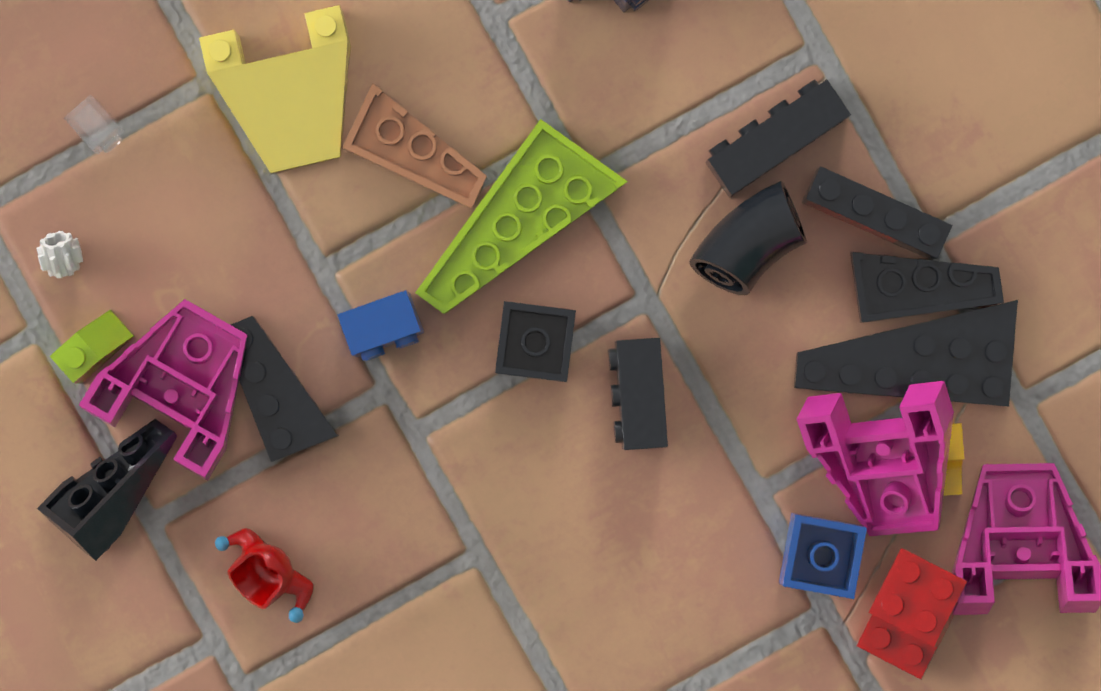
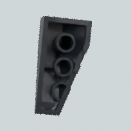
[37,419,177,561]

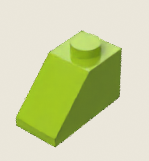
[49,310,135,384]

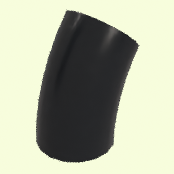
[689,181,807,295]

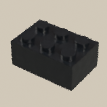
[608,338,668,450]

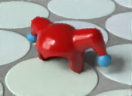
[215,528,314,623]

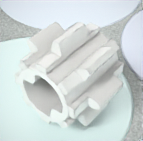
[37,231,83,278]

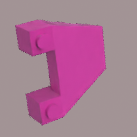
[79,299,248,481]
[797,381,954,536]
[952,463,1101,615]

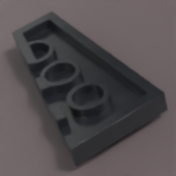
[850,252,1004,323]
[230,316,339,462]

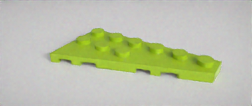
[415,119,628,314]

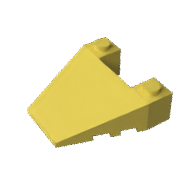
[199,5,351,174]

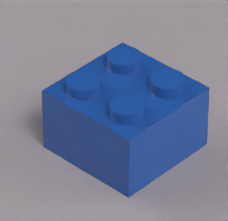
[337,290,424,361]
[779,513,867,599]

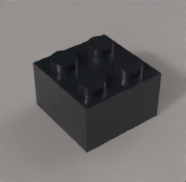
[495,301,576,383]

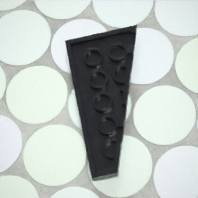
[794,300,1018,407]

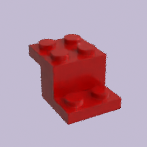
[856,548,968,680]

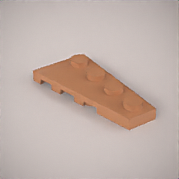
[342,83,487,209]

